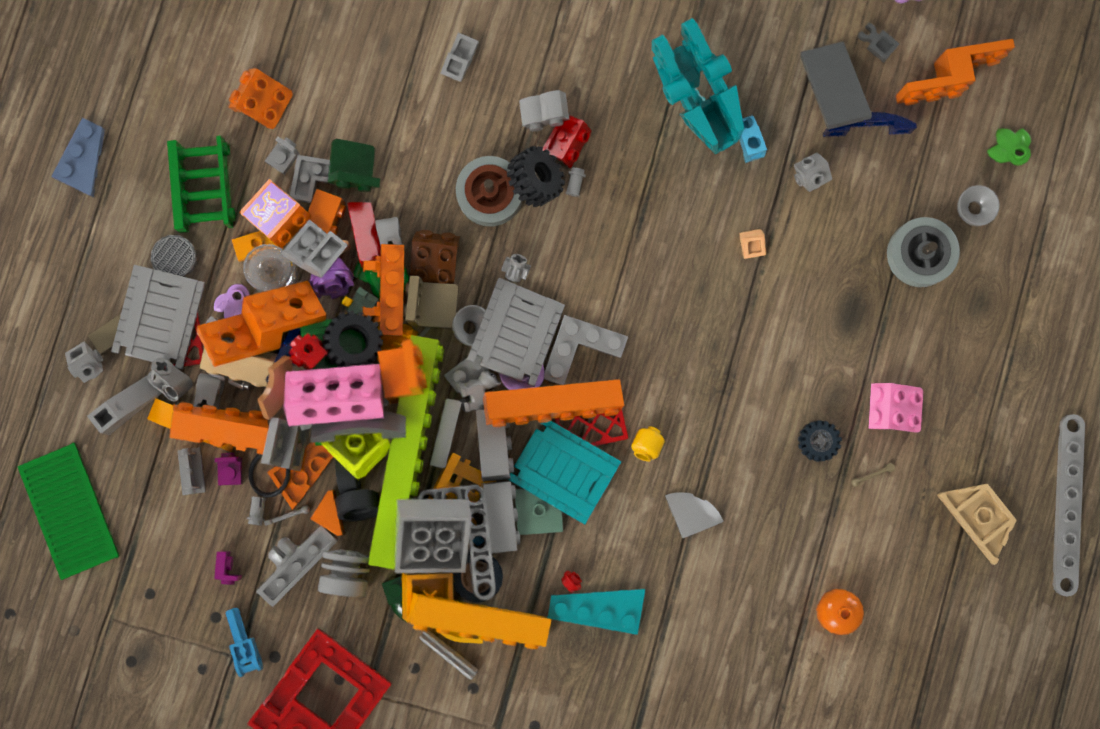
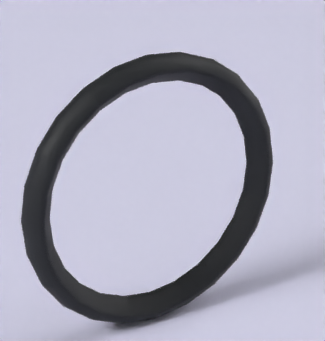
[248,454,291,497]

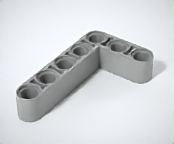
[417,485,495,600]

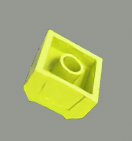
[321,433,390,479]

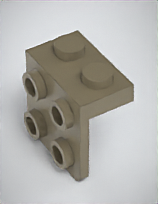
[403,276,459,329]

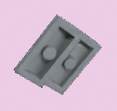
[281,219,348,278]
[261,417,310,471]

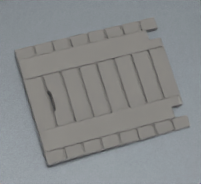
[111,265,205,369]
[467,278,565,387]

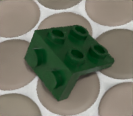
[328,139,380,193]

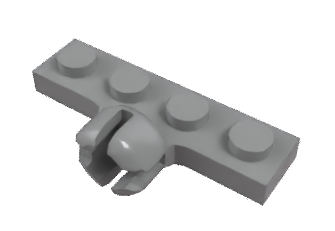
[256,525,338,607]

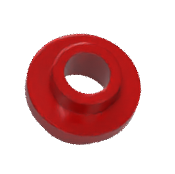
[561,571,582,593]

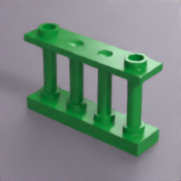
[167,135,236,233]

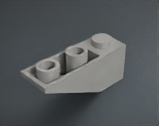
[87,375,162,435]

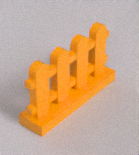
[428,452,497,526]

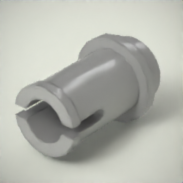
[566,167,586,197]
[246,497,266,526]

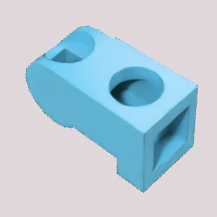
[739,116,767,163]

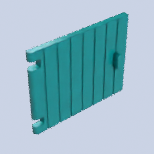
[507,421,621,525]

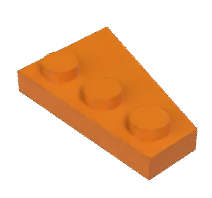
[267,442,334,510]

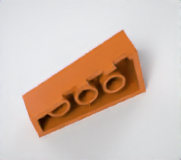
[170,402,269,454]

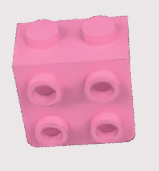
[869,383,923,432]

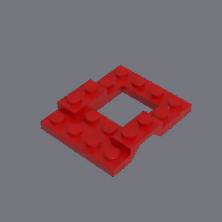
[247,628,392,729]

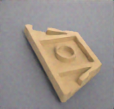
[937,484,1017,565]

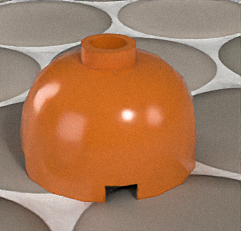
[816,589,864,635]

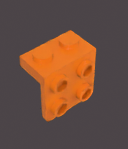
[228,68,293,129]

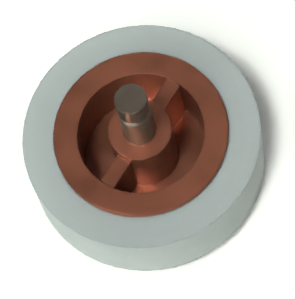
[456,156,523,226]

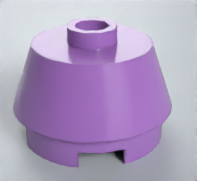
[310,258,354,299]

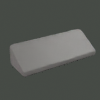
[430,399,462,468]

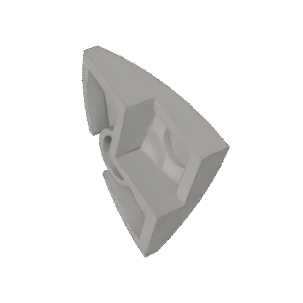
[665,492,724,538]

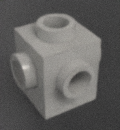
[794,152,833,192]
[65,341,103,383]

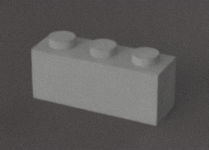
[476,409,514,482]
[481,480,520,553]

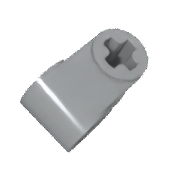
[375,217,402,246]
[147,358,193,401]
[193,373,225,409]

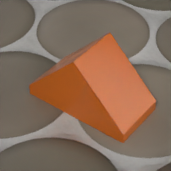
[311,490,345,536]

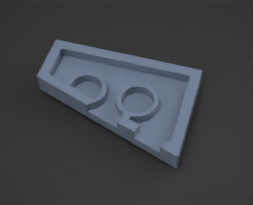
[51,118,105,198]

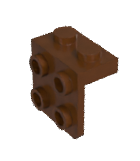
[410,230,460,284]

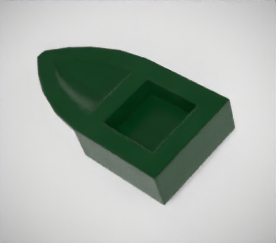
[382,576,408,623]

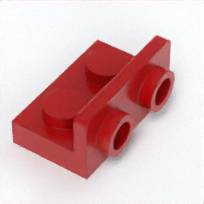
[543,115,592,168]

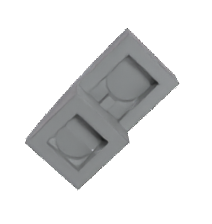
[441,32,479,82]

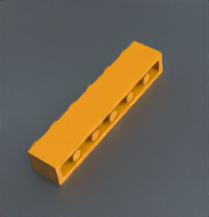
[407,593,551,650]

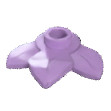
[214,284,250,318]

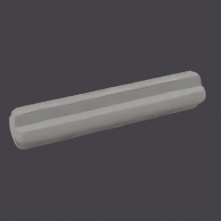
[419,629,478,679]

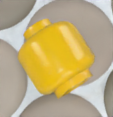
[632,426,665,462]

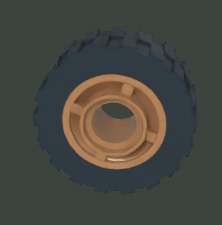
[452,554,503,603]

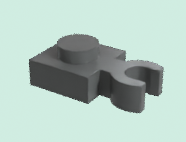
[858,23,900,63]

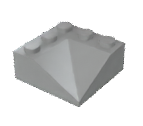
[395,499,471,573]

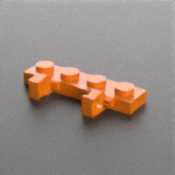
[362,244,404,336]

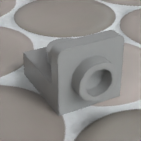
[265,137,300,175]

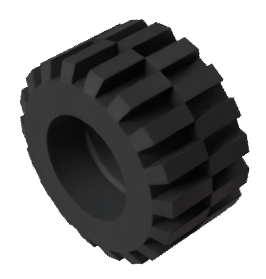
[322,311,383,368]

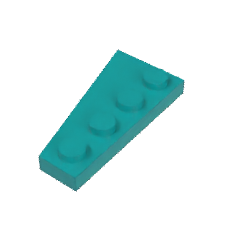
[547,589,645,635]

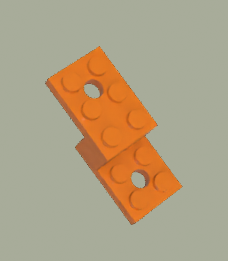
[896,39,1015,106]
[197,280,327,367]
[378,339,427,404]

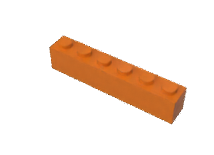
[483,379,624,427]

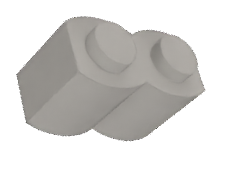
[519,90,569,132]

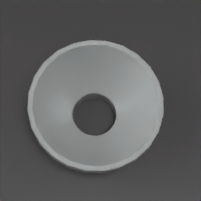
[957,185,1000,226]
[452,305,486,346]

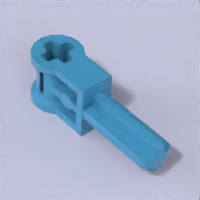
[226,608,263,677]

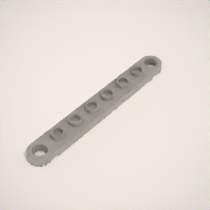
[1052,414,1085,596]

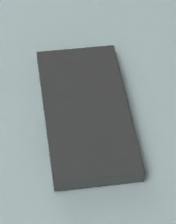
[800,41,872,130]

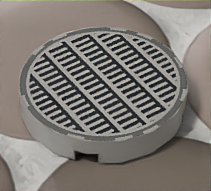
[151,235,197,277]

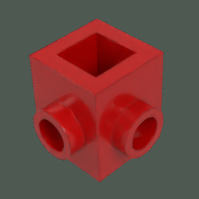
[289,333,328,370]

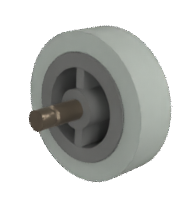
[887,217,960,287]

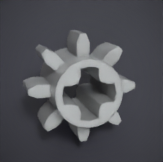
[501,254,531,282]

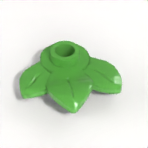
[987,128,1031,166]

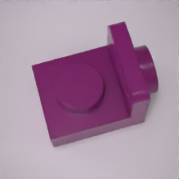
[215,453,243,486]
[214,550,242,585]

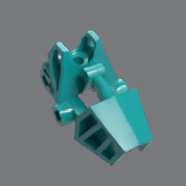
[651,18,744,154]

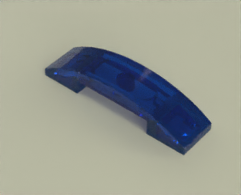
[823,112,917,137]

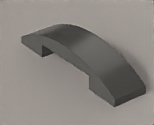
[311,411,406,443]

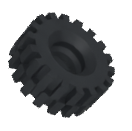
[507,146,565,207]

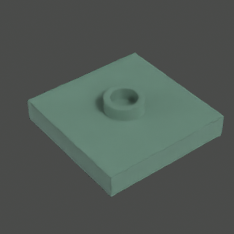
[515,489,563,535]

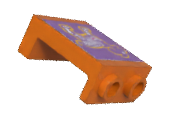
[239,179,311,249]

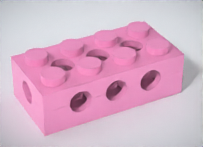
[284,364,384,426]

